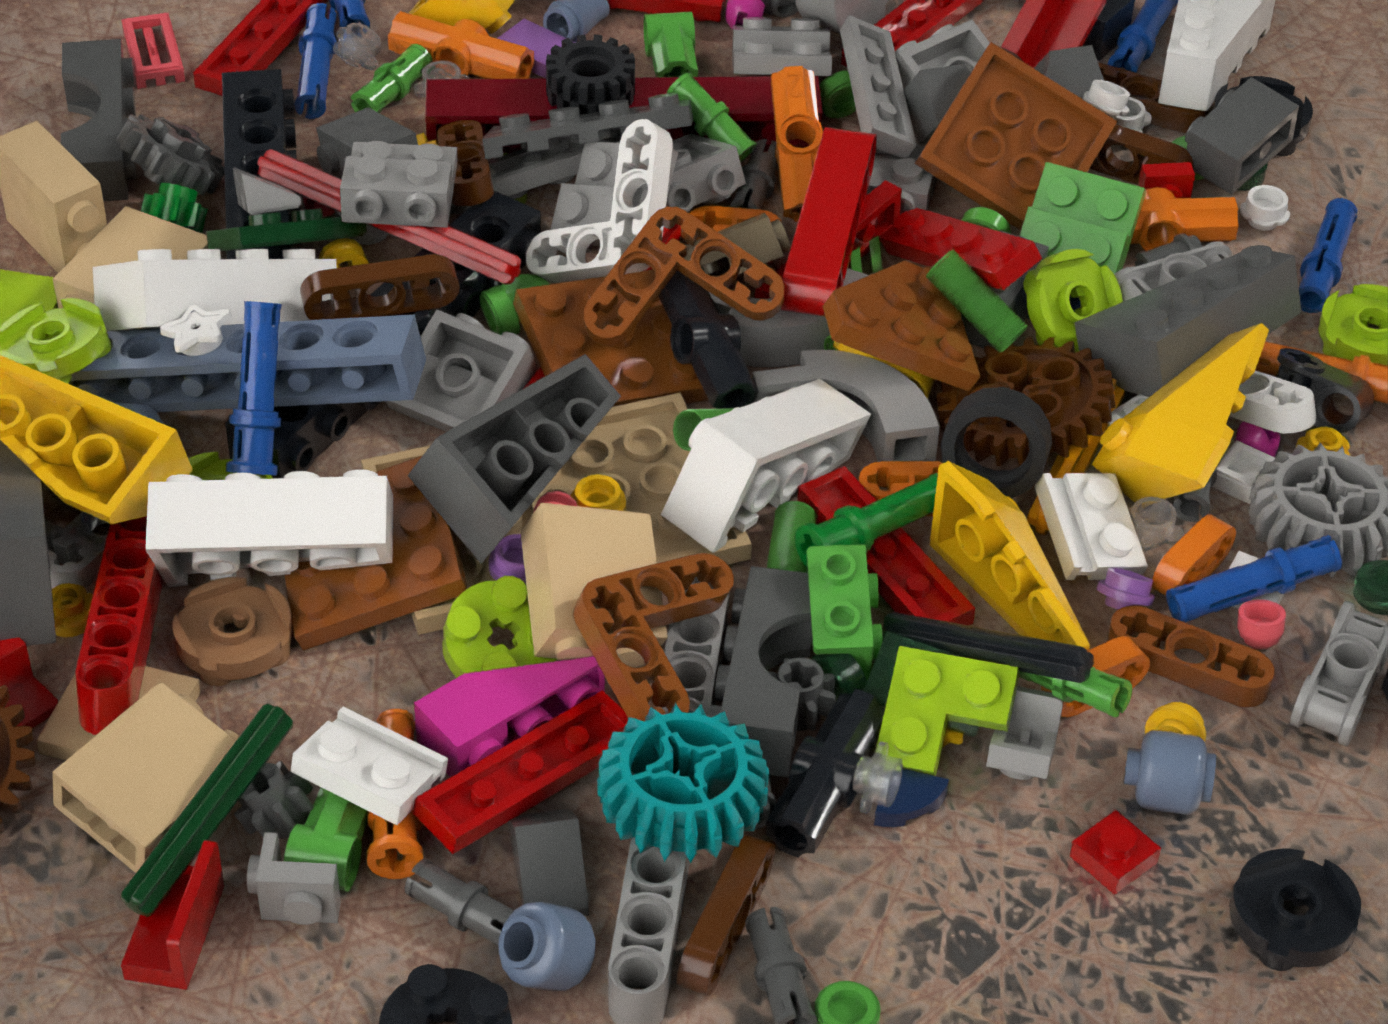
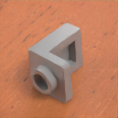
[986,686,1064,780]
[247,832,341,925]

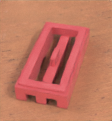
[121,13,185,89]

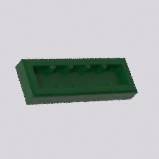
[206,208,367,251]

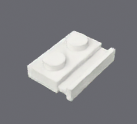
[1034,473,1148,580]
[291,706,448,825]

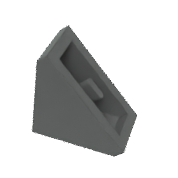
[508,808,589,916]

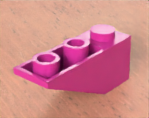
[414,656,605,777]

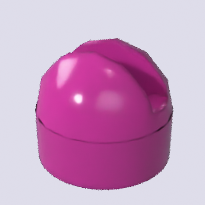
[725,0,765,30]
[1234,421,1280,457]

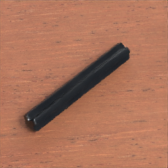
[882,612,1094,683]

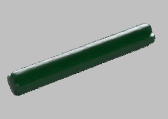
[120,704,293,917]

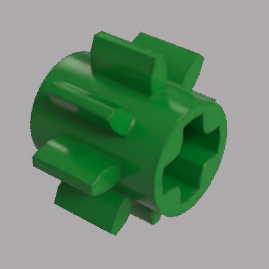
[141,183,208,233]

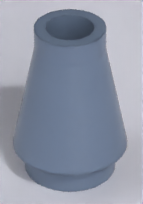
[543,0,610,42]

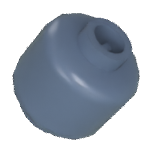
[1124,730,1216,815]
[499,902,596,991]

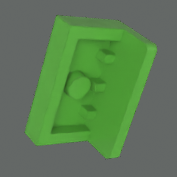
[806,545,883,683]

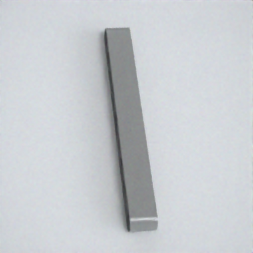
[608,577,729,1024]

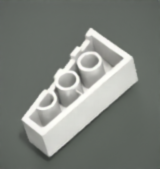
[1158,0,1275,111]
[93,249,337,331]
[661,379,871,553]
[146,470,393,587]

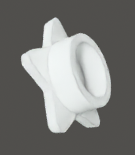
[160,305,232,356]

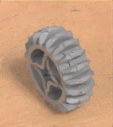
[1248,443,1388,578]

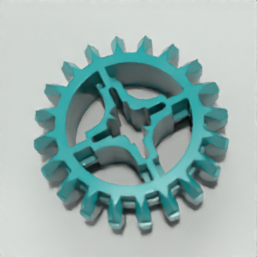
[597,702,769,863]

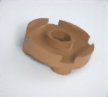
[172,577,293,686]

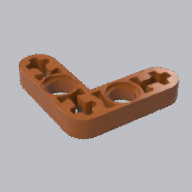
[583,207,784,346]
[573,553,734,722]

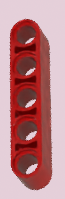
[781,127,877,317]
[75,516,163,735]

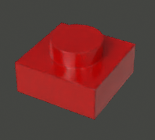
[1138,162,1195,199]
[1070,810,1161,895]

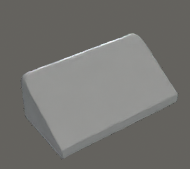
[233,167,301,215]

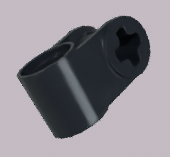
[1276,348,1374,433]

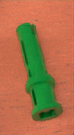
[794,473,938,567]

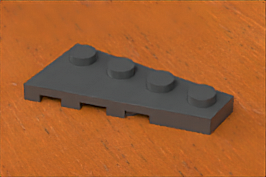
[482,93,693,159]

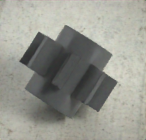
[769,658,836,731]
[234,761,314,839]

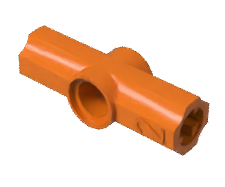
[388,11,535,79]
[770,66,823,222]
[1130,187,1239,251]

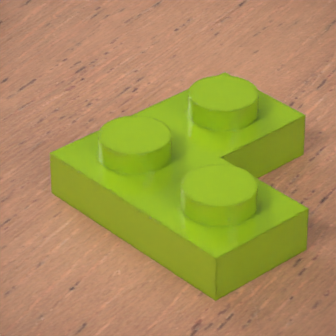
[874,646,1020,776]

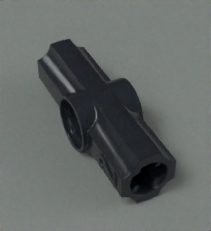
[658,270,759,409]
[766,689,885,858]

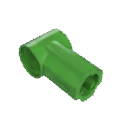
[643,12,698,77]
[284,787,368,892]

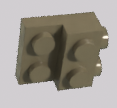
[684,213,791,274]

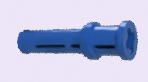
[226,301,282,475]

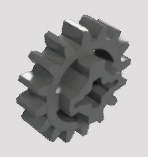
[117,114,225,195]

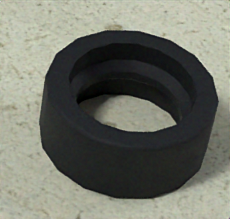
[941,387,1052,498]

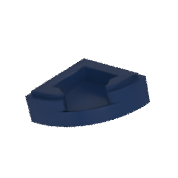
[874,765,949,827]

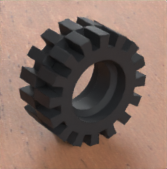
[546,34,635,115]

